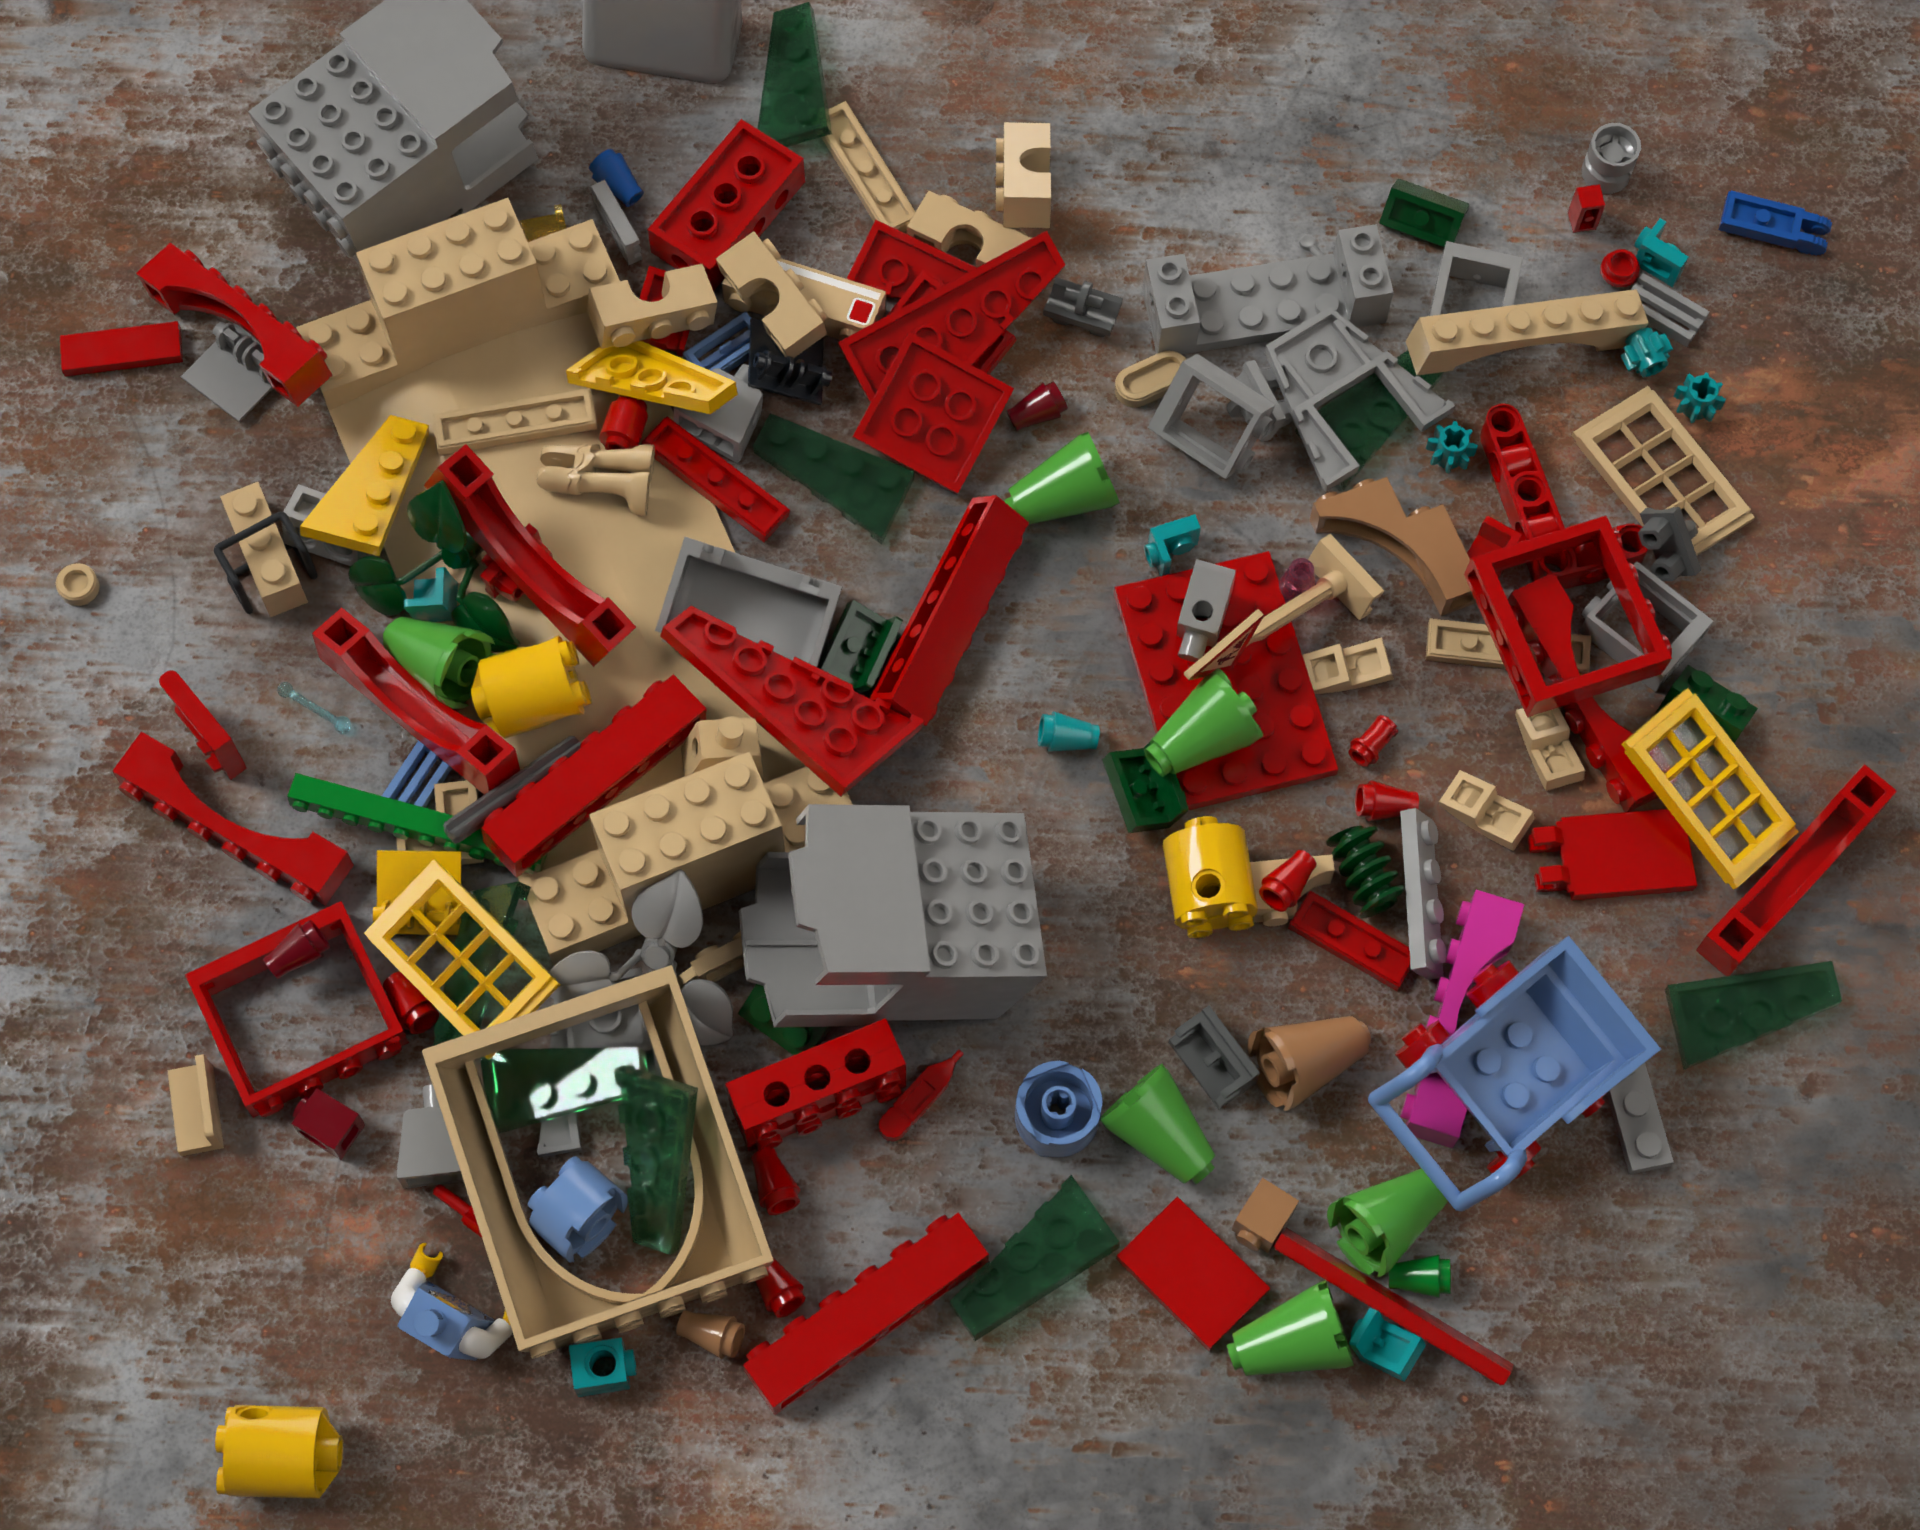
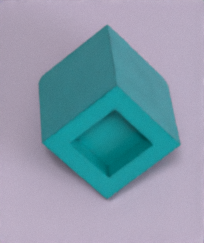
[404,567,458,622]

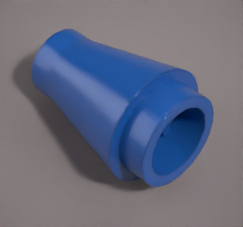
[589,149,644,207]

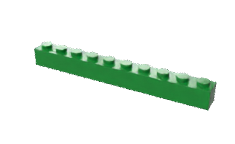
[287,773,547,874]

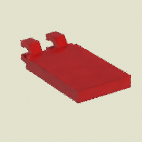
[1527,809,1697,901]

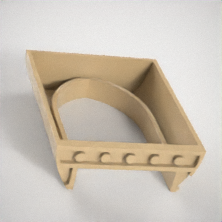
[422,965,774,1359]

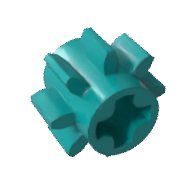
[1620,328,1673,377]
[1673,372,1726,423]
[1426,421,1478,473]

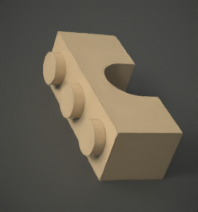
[996,122,1051,228]
[907,191,1031,267]
[716,231,827,358]
[587,264,718,349]
[220,482,308,617]

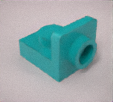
[1634,218,1689,287]
[1144,514,1201,576]

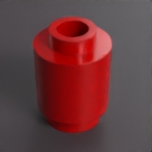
[599,395,648,450]

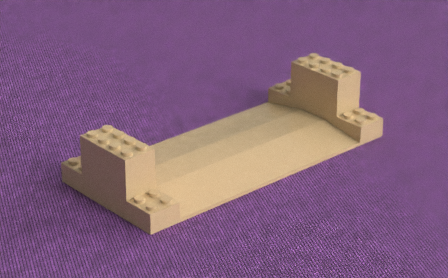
[296,198,853,966]

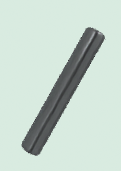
[443,736,581,843]

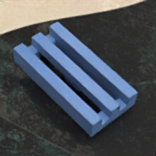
[682,311,751,373]
[382,740,452,808]

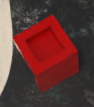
[1467,516,1522,579]

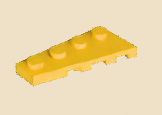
[566,340,738,415]
[300,415,429,556]

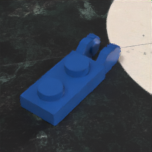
[1718,190,1832,256]

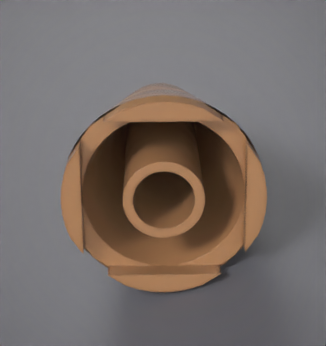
[1248,1016,1371,1111]

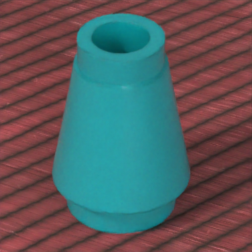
[1038,711,1100,752]

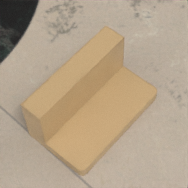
[167,1054,224,1156]

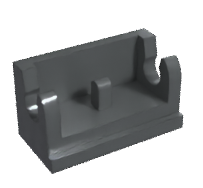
[1168,1006,1260,1110]

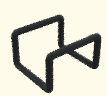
[214,512,318,614]

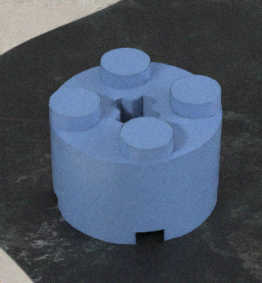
[1015,1061,1102,1157]
[528,1156,628,1262]

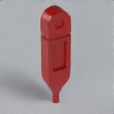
[879,1049,964,1142]

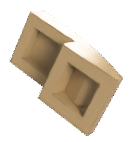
[1302,637,1394,694]
[1515,708,1585,791]
[1439,770,1534,851]

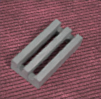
[591,180,642,265]
[1631,272,1710,347]

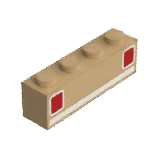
[722,258,886,341]

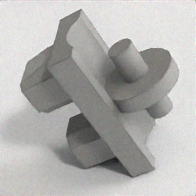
[1226,360,1293,442]

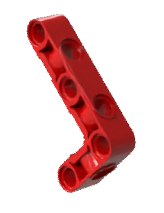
[1480,403,1649,590]

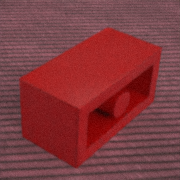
[1568,184,1605,233]

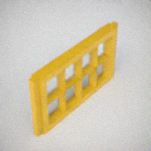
[364,859,561,1060]

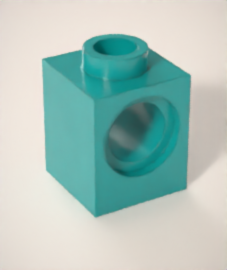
[569,1337,637,1397]

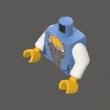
[391,1243,513,1361]

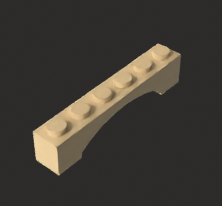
[1406,289,1649,376]

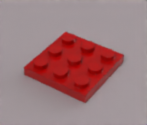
[852,331,1014,495]

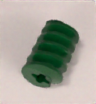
[1326,825,1405,918]

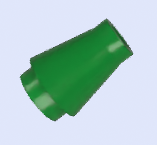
[1389,1255,1451,1298]

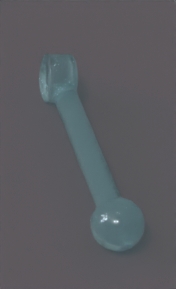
[277,682,351,734]

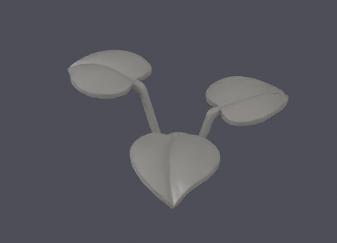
[549,869,733,1045]

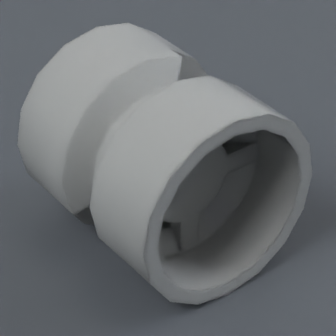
[1581,123,1641,194]

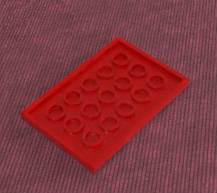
[1114,551,1338,811]

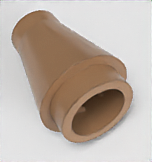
[676,1310,745,1359]

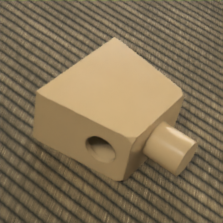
[681,716,764,782]

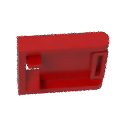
[159,670,247,780]

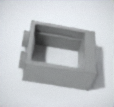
[1429,241,1523,357]
[1147,354,1276,479]
[1579,561,1714,692]

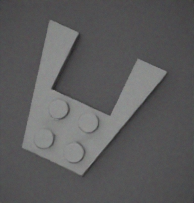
[1265,307,1455,492]
[537,968,682,1157]

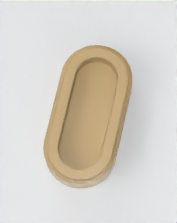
[1115,350,1186,408]

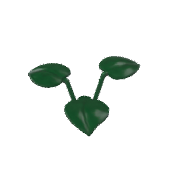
[348,480,521,652]

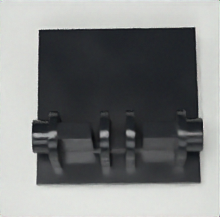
[748,318,832,405]

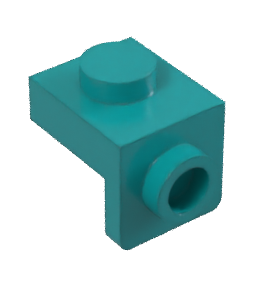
[1349,1308,1426,1382]

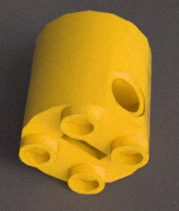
[471,635,592,739]
[1163,816,1258,938]
[215,1405,343,1499]

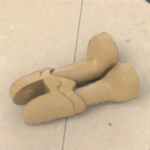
[537,444,655,516]

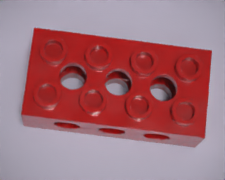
[647,119,805,291]
[725,1018,906,1151]

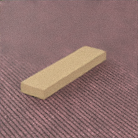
[812,101,915,232]
[432,388,597,456]
[1426,618,1591,675]

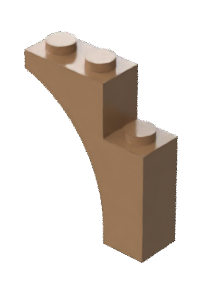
[1309,477,1476,616]

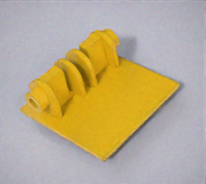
[373,850,462,935]

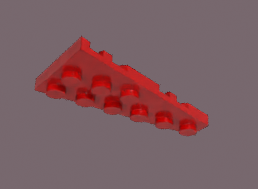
[838,230,1065,403]
[660,606,925,797]

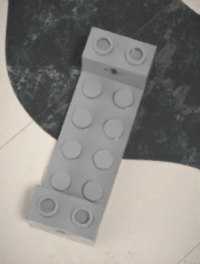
[1142,224,1394,354]

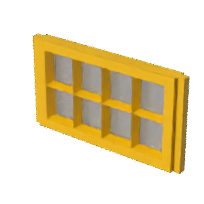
[1621,688,1799,889]

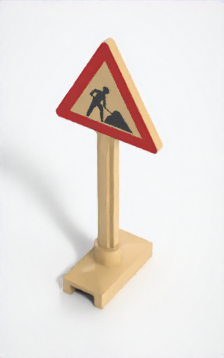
[1184,534,1384,680]

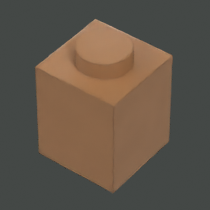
[1232,1177,1299,1253]

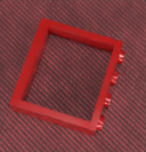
[1464,515,1672,718]
[185,901,409,1118]

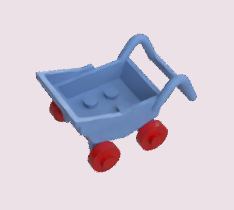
[1368,936,1661,1212]

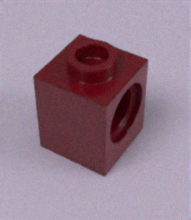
[291,1088,365,1160]

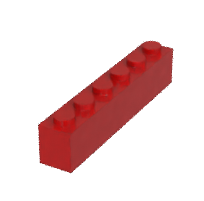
[869,495,1029,726]
[481,674,707,878]
[743,1212,989,1415]

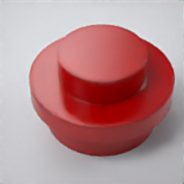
[1600,249,1640,287]

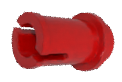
[1348,715,1399,767]

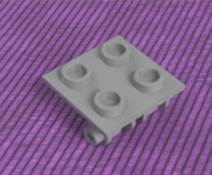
[181,321,273,423]

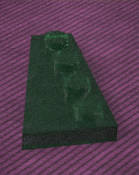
[758,2,832,147]
[1295,350,1444,490]
[753,413,914,544]
[433,881,531,1046]
[1665,961,1842,1070]
[480,1047,651,1134]
[614,1065,698,1255]
[950,1175,1120,1341]

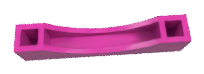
[1400,889,1525,1149]

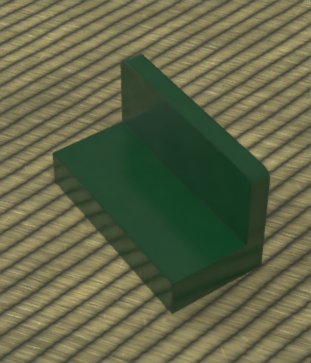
[1379,179,1470,247]

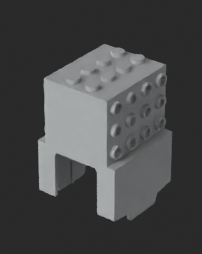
[248,0,538,265]
[739,804,1047,1027]

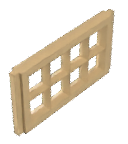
[1571,386,1755,556]

